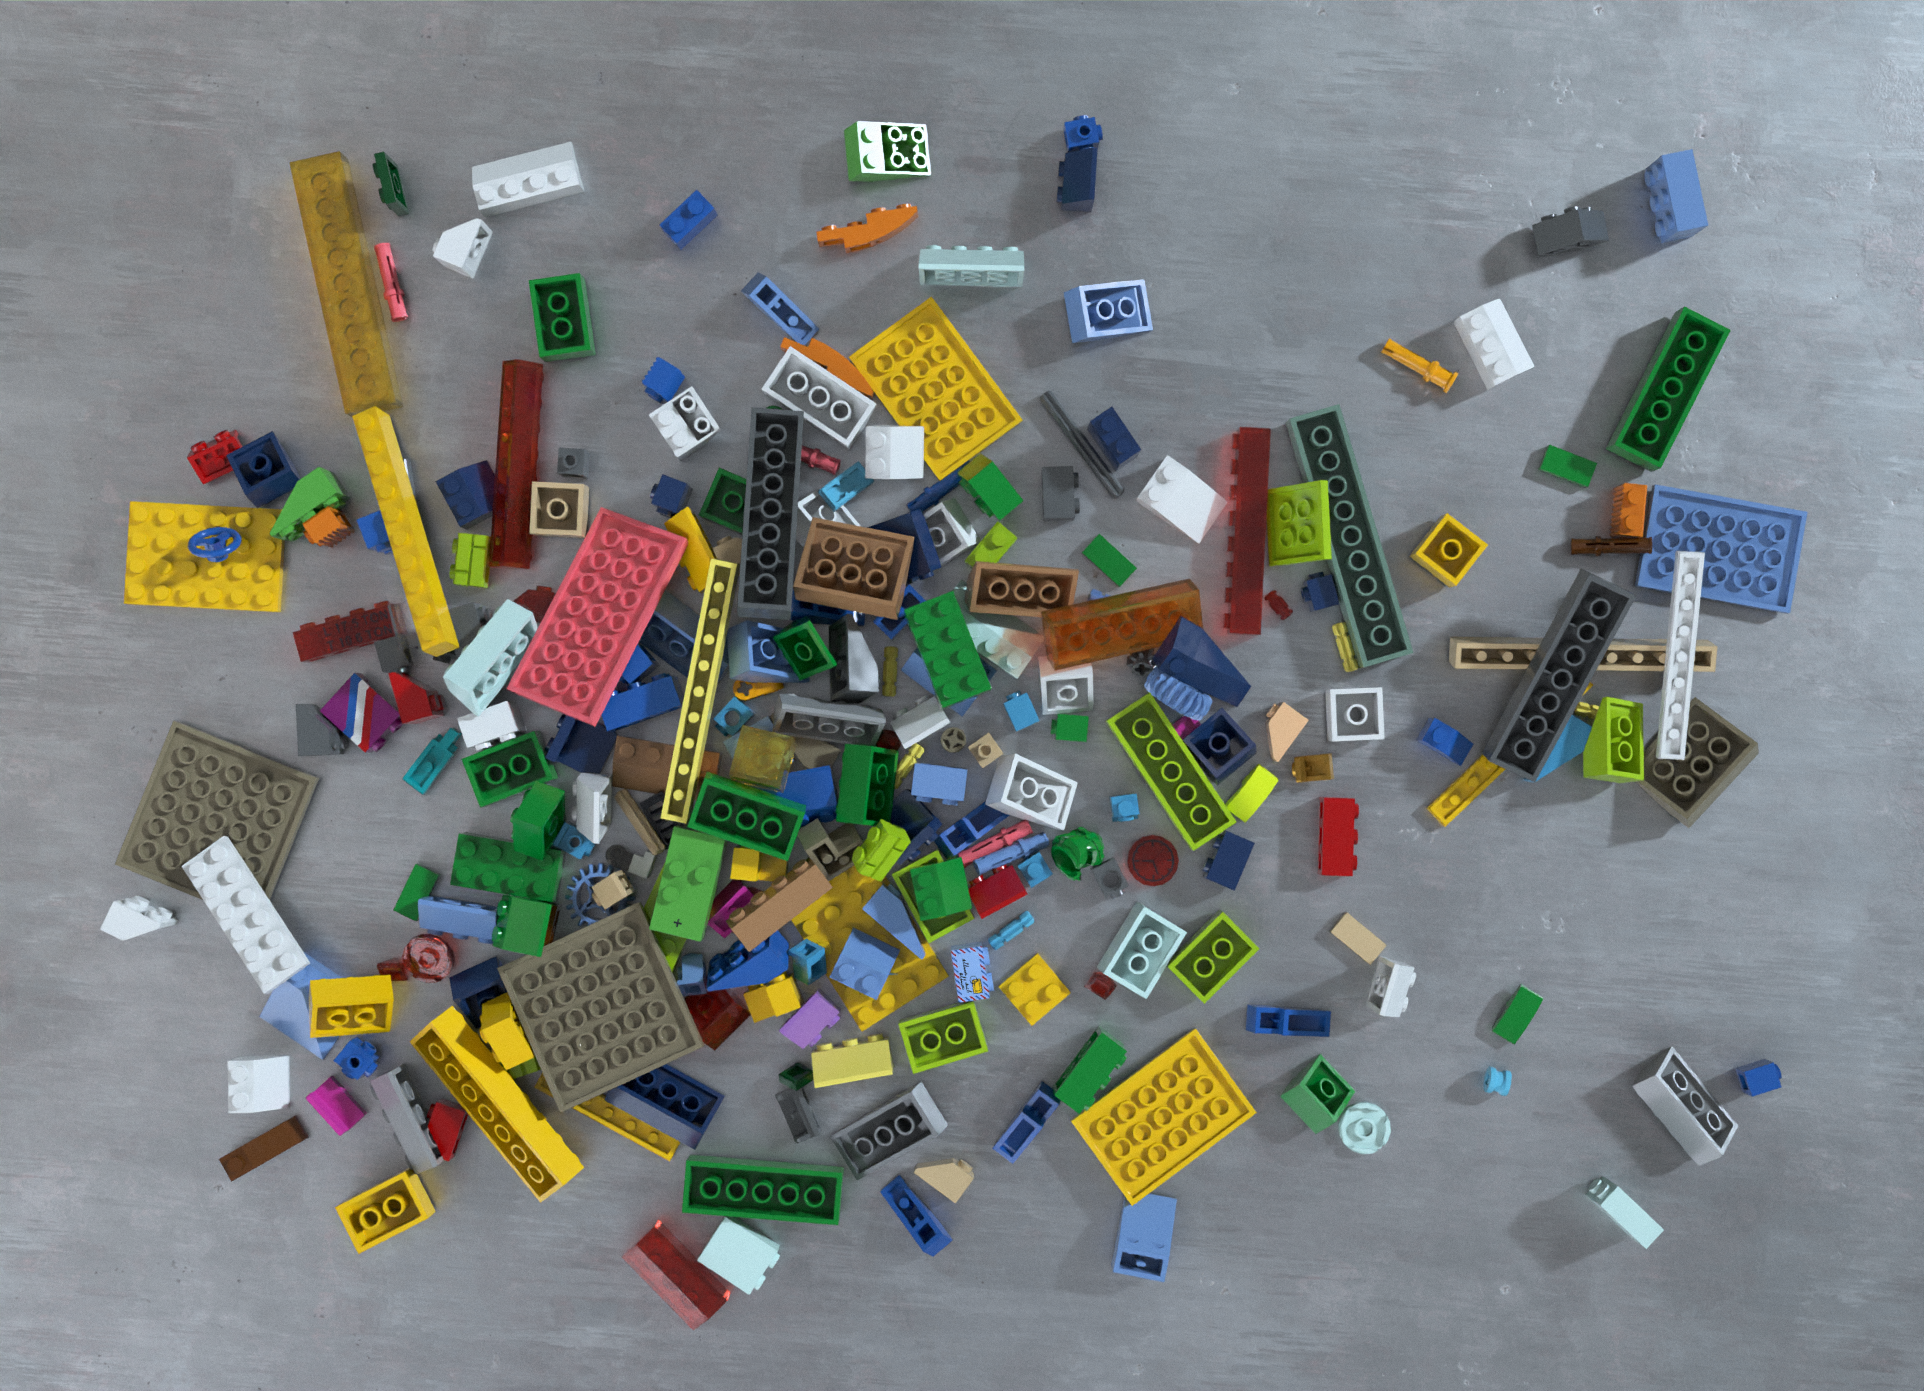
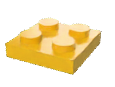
[998,953,1071,1026]

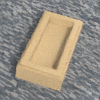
[1329,912,1387,965]

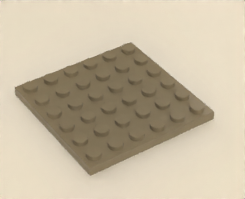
[115,721,319,900]
[497,902,705,1113]

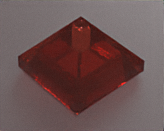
[875,729,902,750]
[377,958,408,981]
[1084,972,1117,1000]

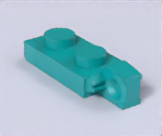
[402,727,462,795]

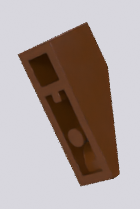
[219,1115,309,1182]

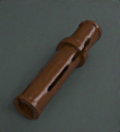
[1571,536,1652,557]

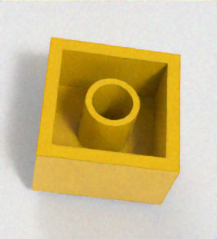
[1409,513,1488,588]

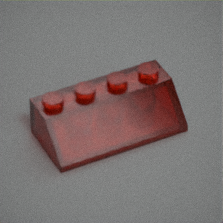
[621,1219,731,1331]

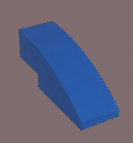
[934,801,1010,860]
[1246,1004,1331,1037]
[992,1081,1061,1164]

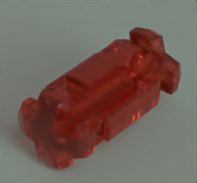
[1264,590,1293,620]

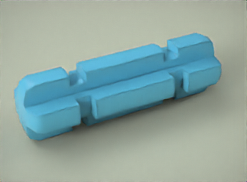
[988,911,1034,950]

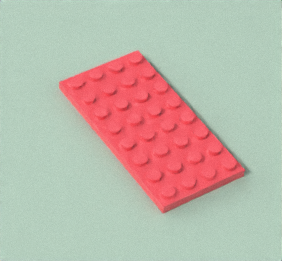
[506,507,688,727]

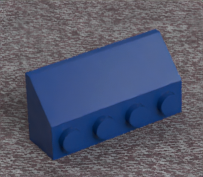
[739,765,838,827]

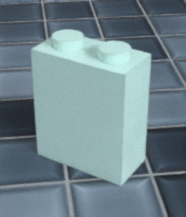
[1585,1176,1664,1249]
[697,1216,780,1295]

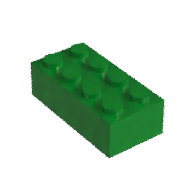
[904,591,992,710]
[687,772,806,861]
[450,832,566,902]

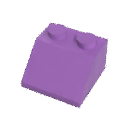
[779,988,841,1049]

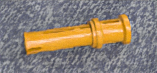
[1381,338,1458,393]

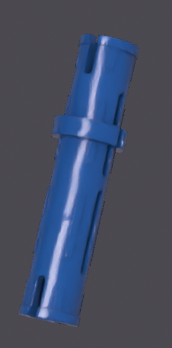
[906,460,970,512]

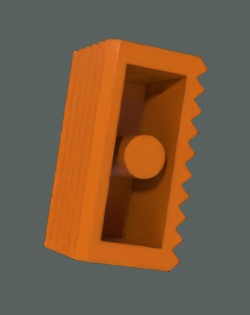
[1609,483,1647,538]
[302,506,355,548]

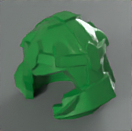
[1051,827,1105,881]

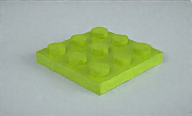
[1265,480,1332,566]

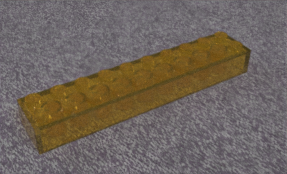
[289,151,403,418]

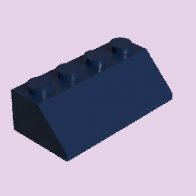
[605,1064,725,1150]

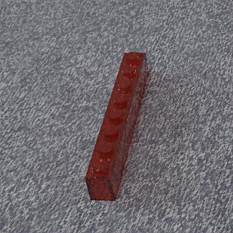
[489,359,544,570]
[1223,427,1271,636]

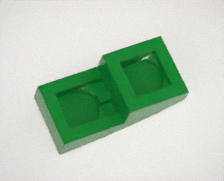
[1492,984,1543,1045]

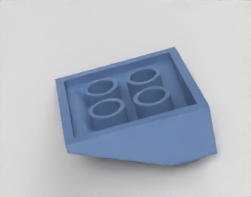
[259,952,342,1060]

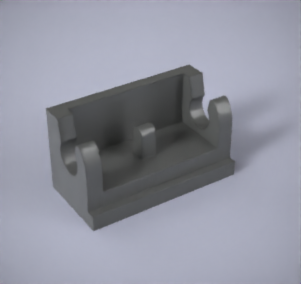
[775,1087,821,1144]

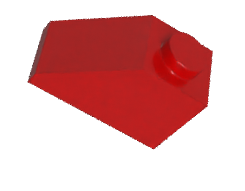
[427,1098,469,1161]

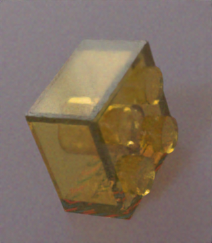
[729,725,797,793]

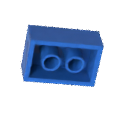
[602,673,684,731]

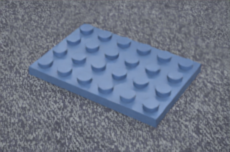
[1635,484,1808,614]

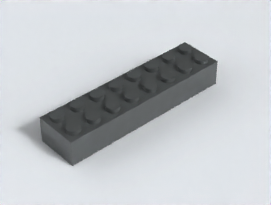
[737,407,804,620]
[1482,568,1636,782]

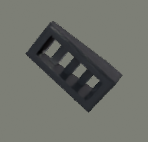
[640,790,683,850]

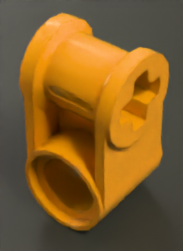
[733,680,785,701]

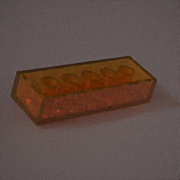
[1041,578,1203,670]

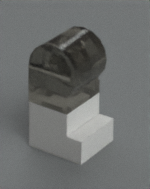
[605,844,658,879]

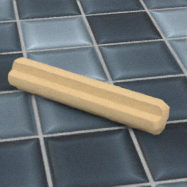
[614,789,665,856]

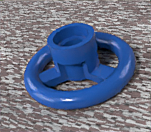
[188,527,242,562]

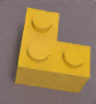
[730,845,789,882]
[743,971,804,1023]
[479,992,535,1070]

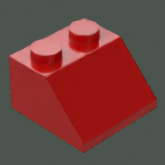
[388,672,446,724]
[968,864,1027,919]

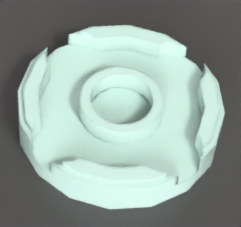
[1338,1101,1391,1154]

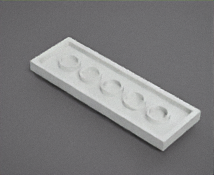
[182,836,310,994]

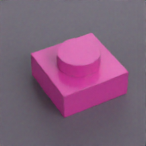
[1172,715,1201,741]

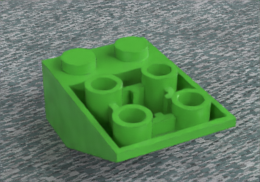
[844,121,931,182]
[270,467,351,542]

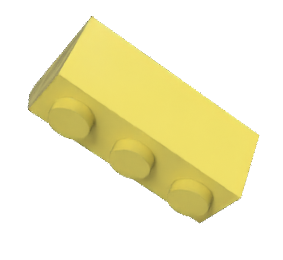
[811,1033,894,1088]

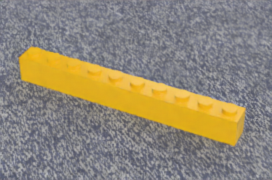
[352,406,460,657]

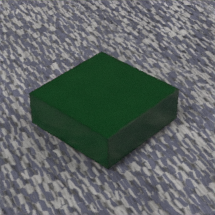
[778,1062,814,1091]

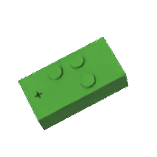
[649,825,728,942]

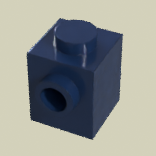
[1301,571,1339,612]

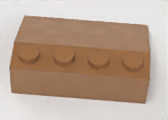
[793,517,914,620]

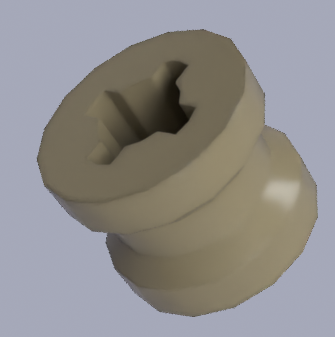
[941,727,966,753]

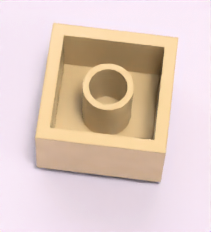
[530,482,589,539]

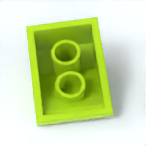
[1583,697,1644,783]

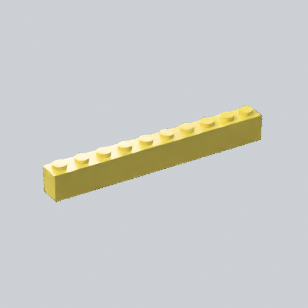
[661,559,740,824]

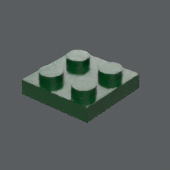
[372,151,409,216]

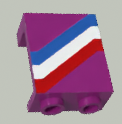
[320,673,403,753]

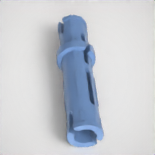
[973,832,1050,875]

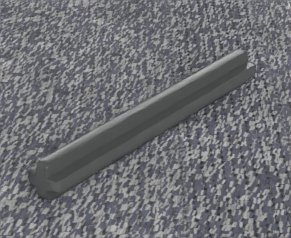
[1040,391,1124,499]

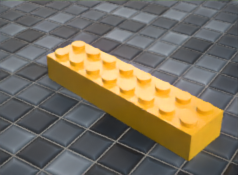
[409,1006,584,1203]

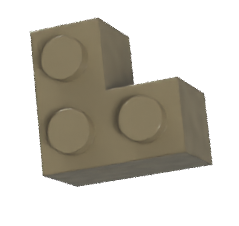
[797,818,864,881]

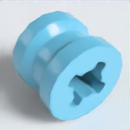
[1483,1066,1512,1096]

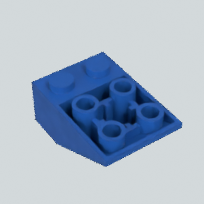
[706,930,789,991]

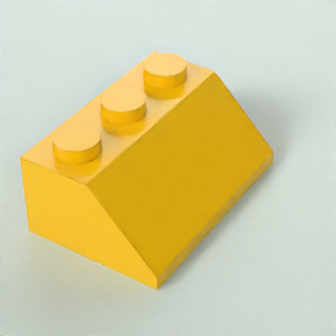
[664,507,717,594]
[309,975,394,1038]

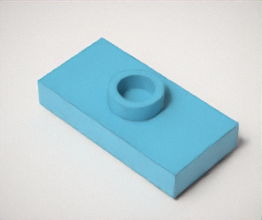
[818,461,874,512]

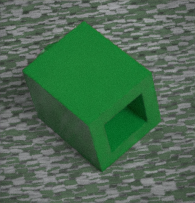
[1050,714,1089,742]

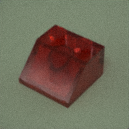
[684,988,751,1051]

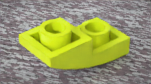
[1225,763,1278,823]

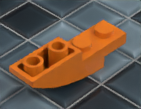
[816,204,918,254]
[780,337,874,400]

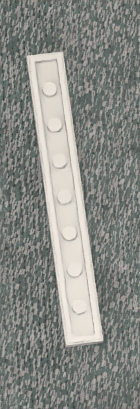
[1656,551,1705,760]

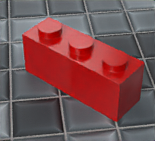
[1318,797,1359,876]

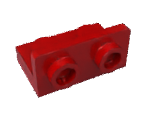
[187,430,243,485]

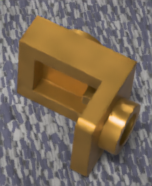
[1292,753,1334,783]

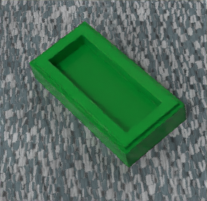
[1538,445,1597,488]
[1082,534,1137,587]
[393,863,441,922]

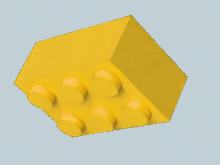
[335,1168,436,1254]

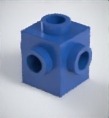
[1063,115,1103,153]
[333,1037,381,1080]

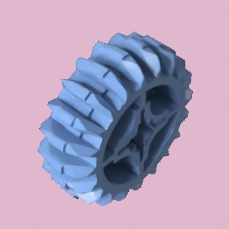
[1144,666,1213,720]
[565,863,636,926]

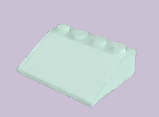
[919,245,1024,287]

